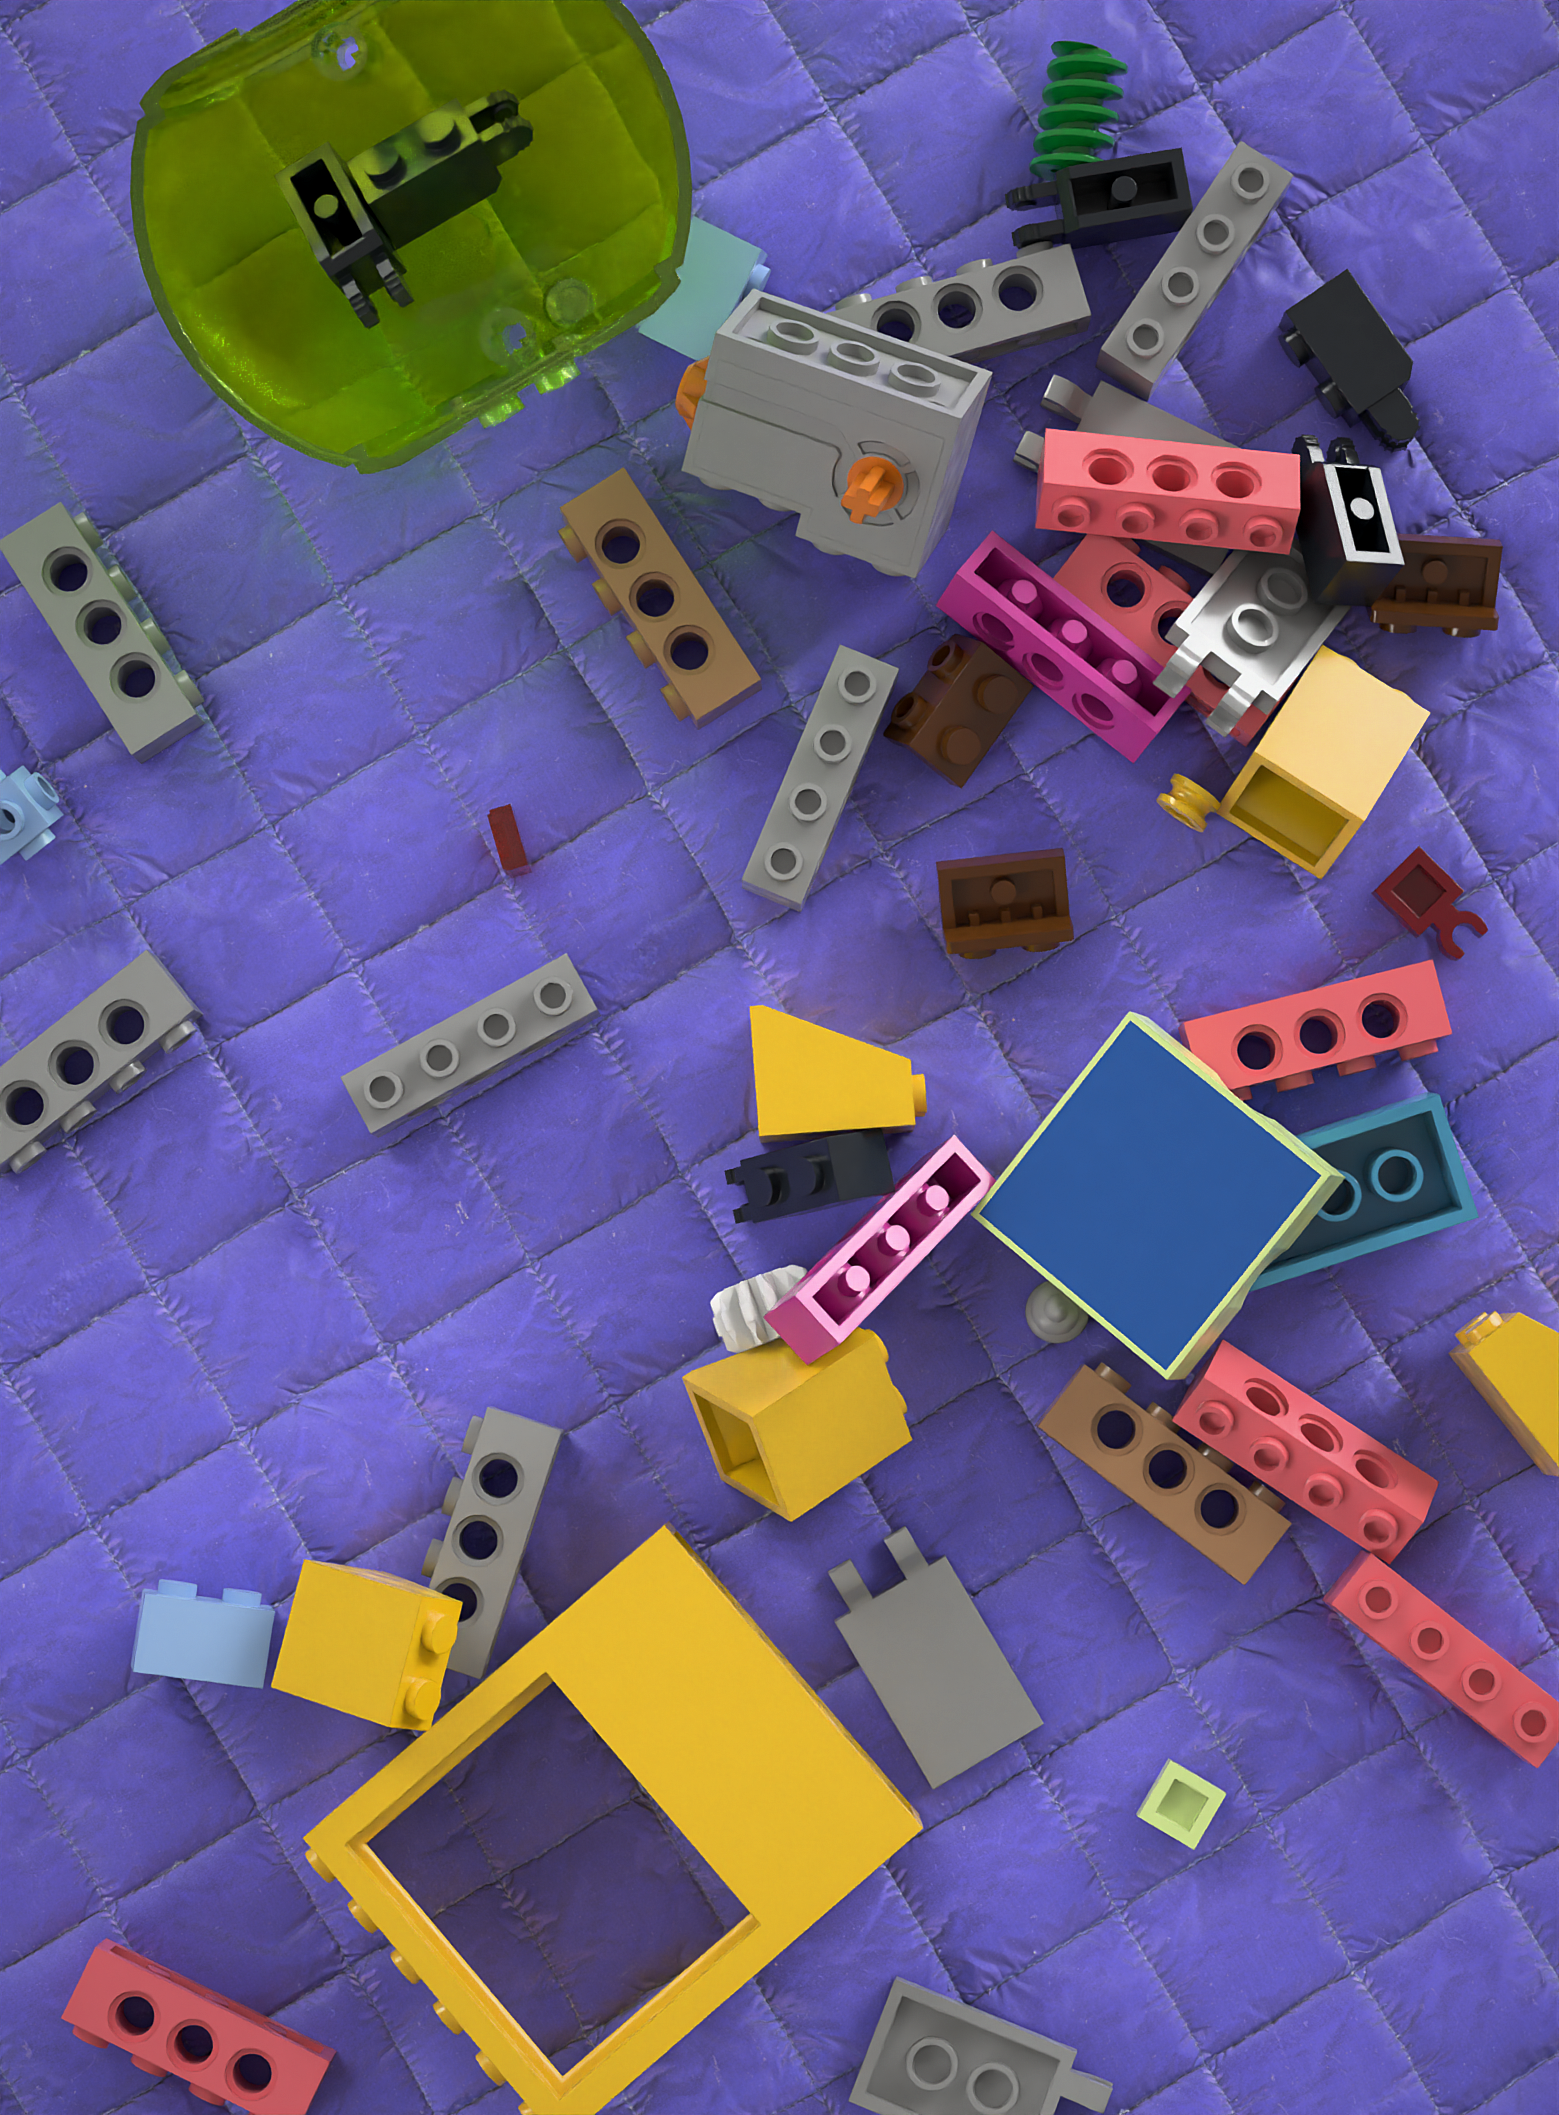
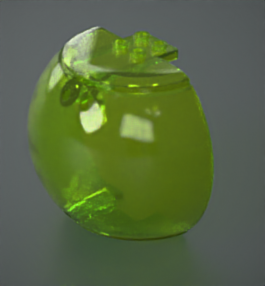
[130,0,693,474]

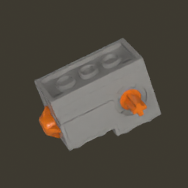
[675,288,993,578]

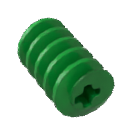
[1029,41,1128,181]

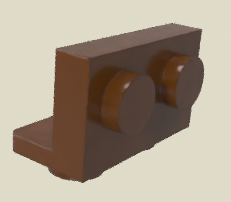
[1366,533,1503,638]
[883,634,1034,789]
[936,848,1074,959]

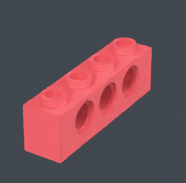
[1035,428,1300,555]
[1053,534,1299,747]
[1178,959,1452,1102]
[1172,1339,1439,1565]
[1322,1550,1559,1769]
[61,1938,337,2115]

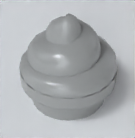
[1025,1281,1089,1344]

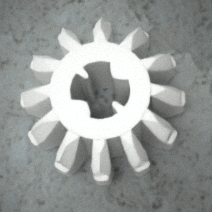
[710,1265,807,1353]

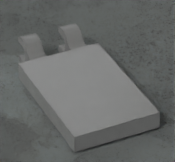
[1013,374,1241,578]
[1153,537,1352,738]
[828,1526,1044,1790]
[848,1976,1113,2115]

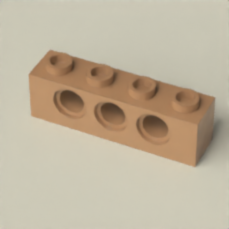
[557,467,762,730]
[1035,1362,1292,1585]

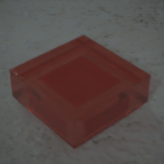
[487,804,532,878]

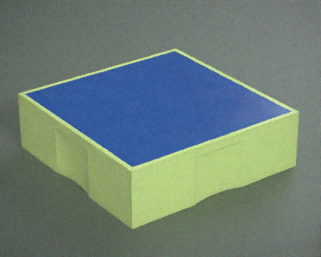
[970,1011,1346,1380]

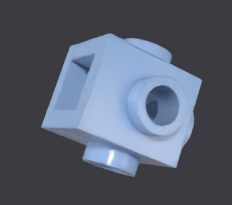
[0,765,64,865]

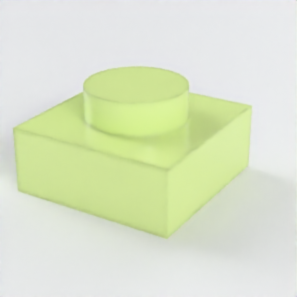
[1136,1758,1227,1850]

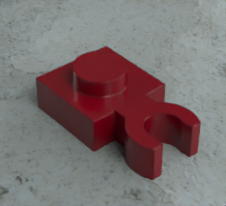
[1371,846,1488,961]

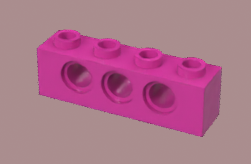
[935,530,1192,764]
[763,1135,996,1365]

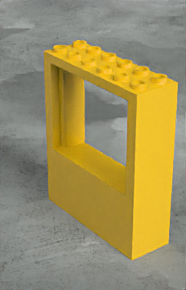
[303,1521,923,2115]

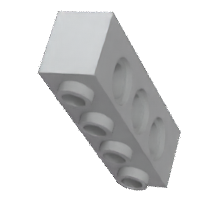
[1095,141,1294,401]
[826,241,1091,364]
[0,502,205,764]
[742,644,899,912]
[0,950,203,1174]
[340,953,601,1138]
[421,1406,565,1679]

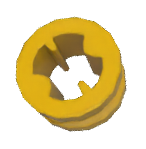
[1156,773,1221,832]

